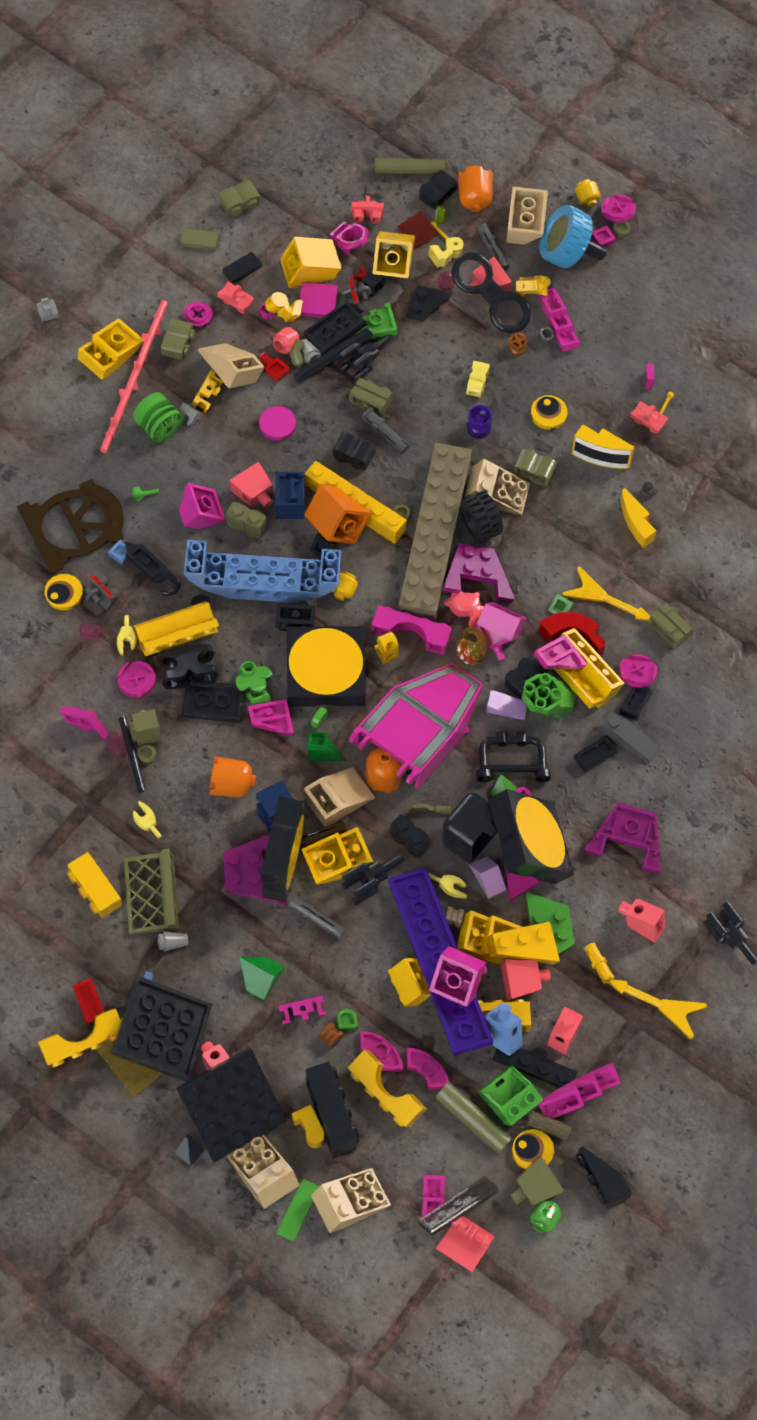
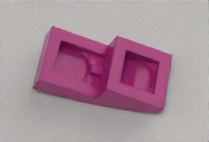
[422,1175,445,1219]

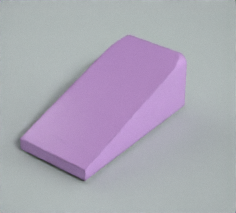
[486,690,527,720]

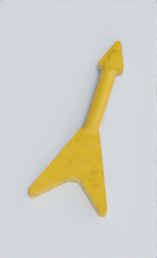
[562,567,650,621]
[609,980,707,1039]

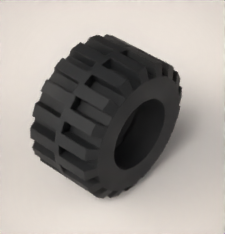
[460,491,503,543]

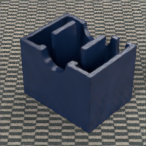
[275,472,304,519]
[256,780,293,833]

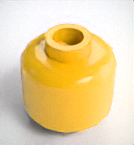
[575,179,601,207]
[332,571,358,601]

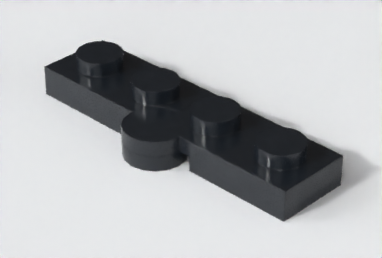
[493,1048,577,1088]

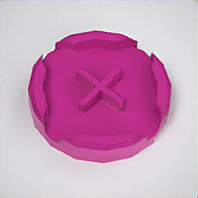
[601,194,636,223]
[259,406,296,441]
[619,654,658,688]
[117,661,156,698]

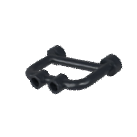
[476,731,551,783]

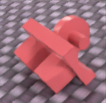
[351,196,384,224]
[217,282,254,314]
[630,401,668,434]

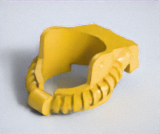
[516,275,551,297]

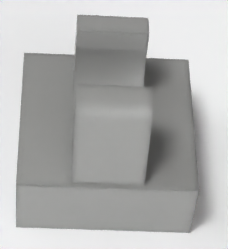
[36,298,59,322]
[179,403,204,426]

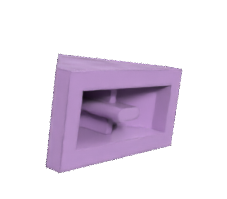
[469,856,506,899]

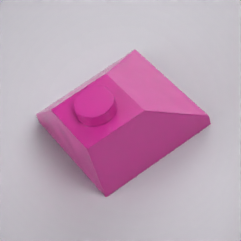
[179,483,226,529]

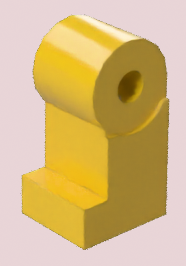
[374,631,398,664]
[292,1105,324,1148]

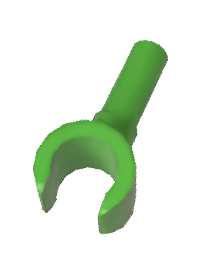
[132,486,159,501]

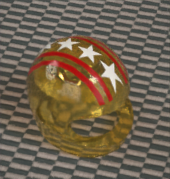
[455,626,489,665]

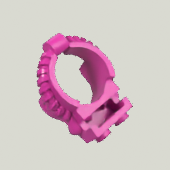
[329,222,369,256]

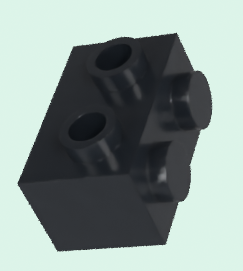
[275,603,316,631]

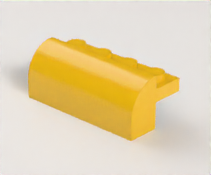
[133,601,219,656]
[554,628,624,709]

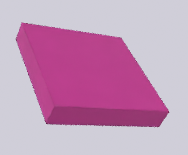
[300,282,338,318]

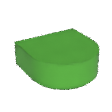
[311,707,328,729]
[337,1009,358,1031]

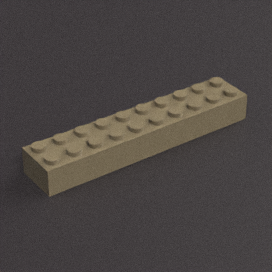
[398,442,472,622]

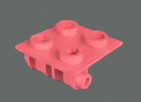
[436,1213,495,1272]

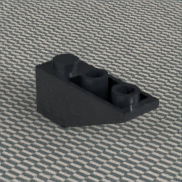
[577,1146,632,1209]

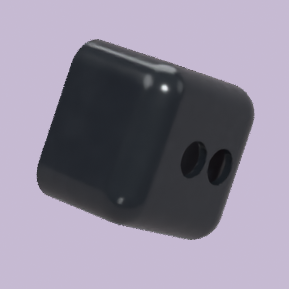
[442,792,498,864]

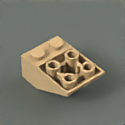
[198,343,264,388]
[464,459,530,515]
[303,767,375,827]
[227,1135,300,1209]
[311,1168,391,1233]

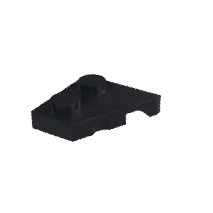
[406,285,450,322]

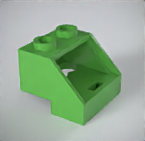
[477,1066,543,1126]

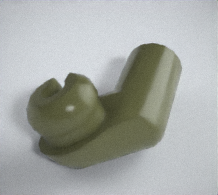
[289,339,305,367]

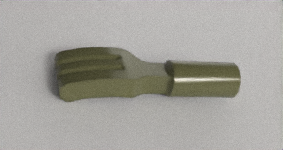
[411,804,451,814]

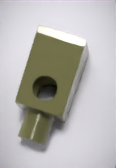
[510,1157,564,1205]

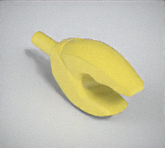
[117,615,137,656]
[133,801,162,839]
[429,873,467,899]

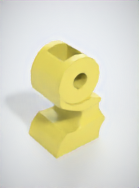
[428,237,464,268]
[466,361,490,398]

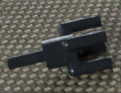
[338,335,390,383]
[341,854,405,905]
[703,901,757,966]

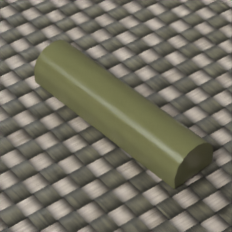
[375,158,446,175]
[435,1082,512,1154]

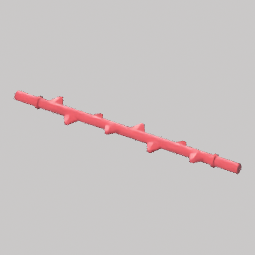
[100,300,168,453]

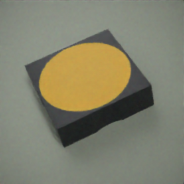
[287,626,366,707]
[488,789,574,884]
[261,796,305,903]

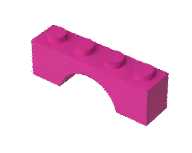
[371,605,452,656]

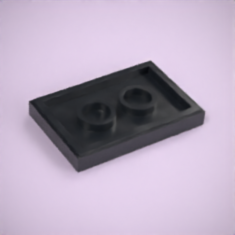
[303,300,368,355]
[182,680,244,723]

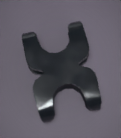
[158,644,219,690]

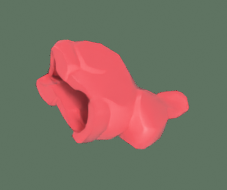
[444,591,484,631]

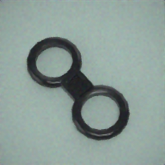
[451,252,531,334]

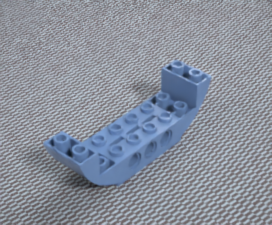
[184,540,341,603]

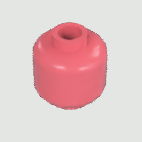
[273,327,300,354]

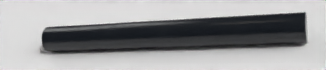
[118,716,146,793]

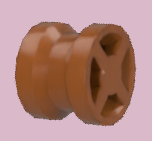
[508,332,527,356]
[318,1022,344,1049]

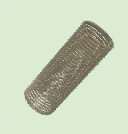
[527,1111,571,1140]

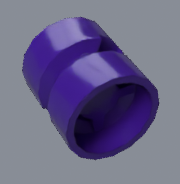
[467,405,492,439]

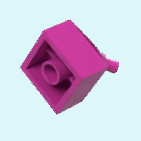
[476,602,527,661]
[429,946,487,1007]

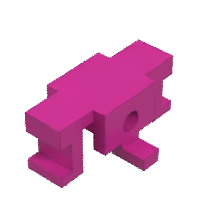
[278,995,327,1024]

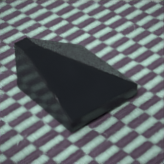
[174,1134,204,1166]

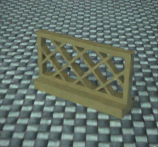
[124,849,180,936]

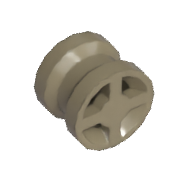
[446,906,464,929]

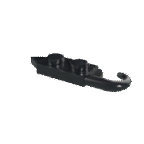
[125,542,180,596]

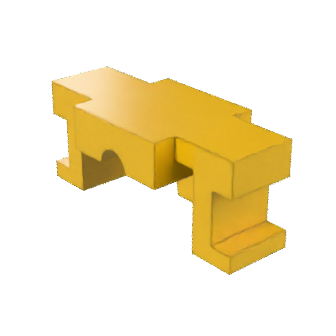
[191,370,223,414]

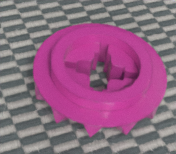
[183,302,212,328]

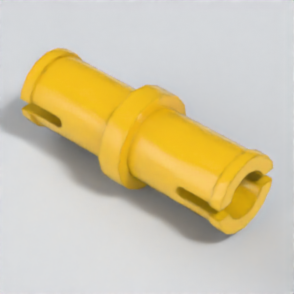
[584,943,615,984]

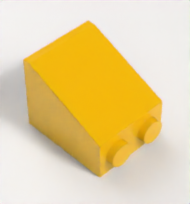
[372,231,415,278]
[280,237,341,288]

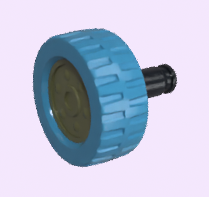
[539,205,607,268]

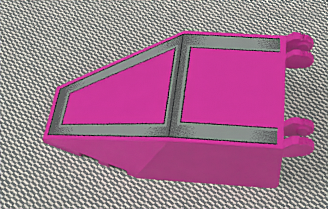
[349,663,483,789]

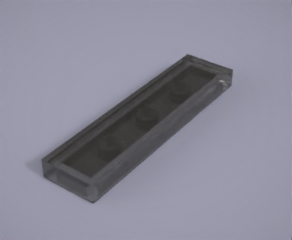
[418,1176,499,1236]

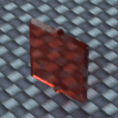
[397,210,439,250]

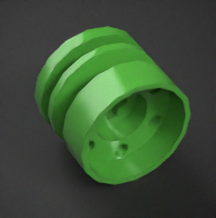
[133,392,183,442]

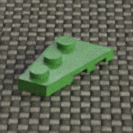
[353,303,398,339]

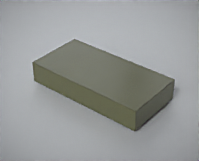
[180,228,219,251]

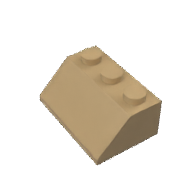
[506,187,548,245]

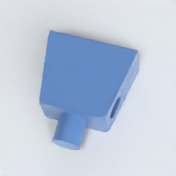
[485,1003,523,1056]

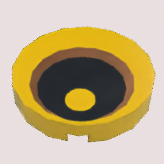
[531,395,567,430]
[45,574,83,610]
[512,1129,554,1169]

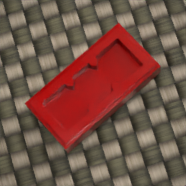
[72,978,104,1024]

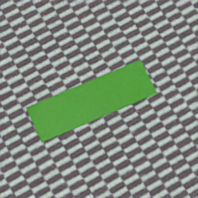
[276,1179,320,1242]

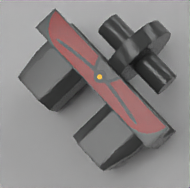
[340,276,372,313]
[85,573,120,611]

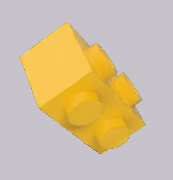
[388,958,431,1007]

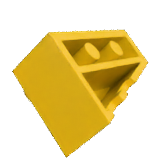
[486,922,560,965]

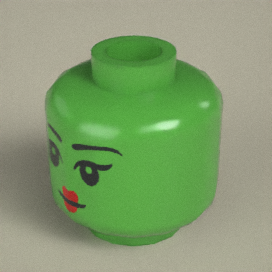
[530,1200,562,1233]

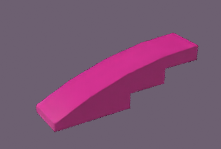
[537,288,580,352]
[538,1062,621,1119]

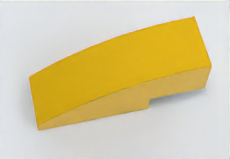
[620,488,656,548]

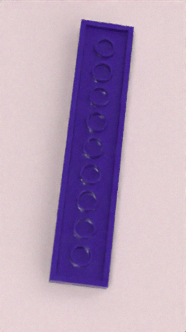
[388,868,493,1056]

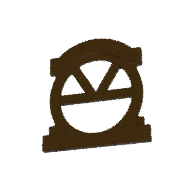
[17,479,124,574]

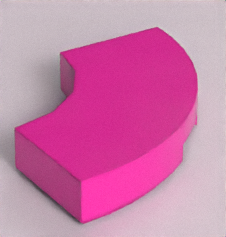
[359,1031,403,1072]
[407,1048,449,1090]

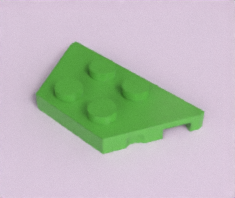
[525,893,575,968]

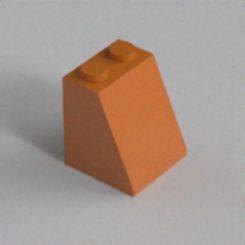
[304,484,372,544]

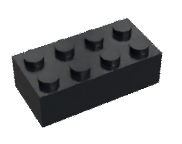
[305,1061,359,1159]

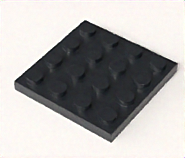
[110,975,213,1082]
[176,1047,287,1162]

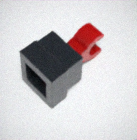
[353,267,384,297]

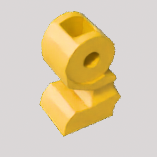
[265,292,303,322]

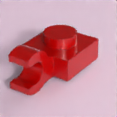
[259,352,290,383]

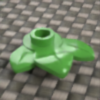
[236,661,273,692]

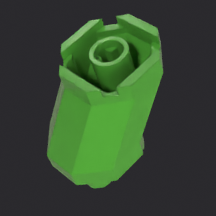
[522,673,576,718]

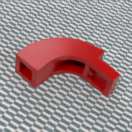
[538,612,605,656]

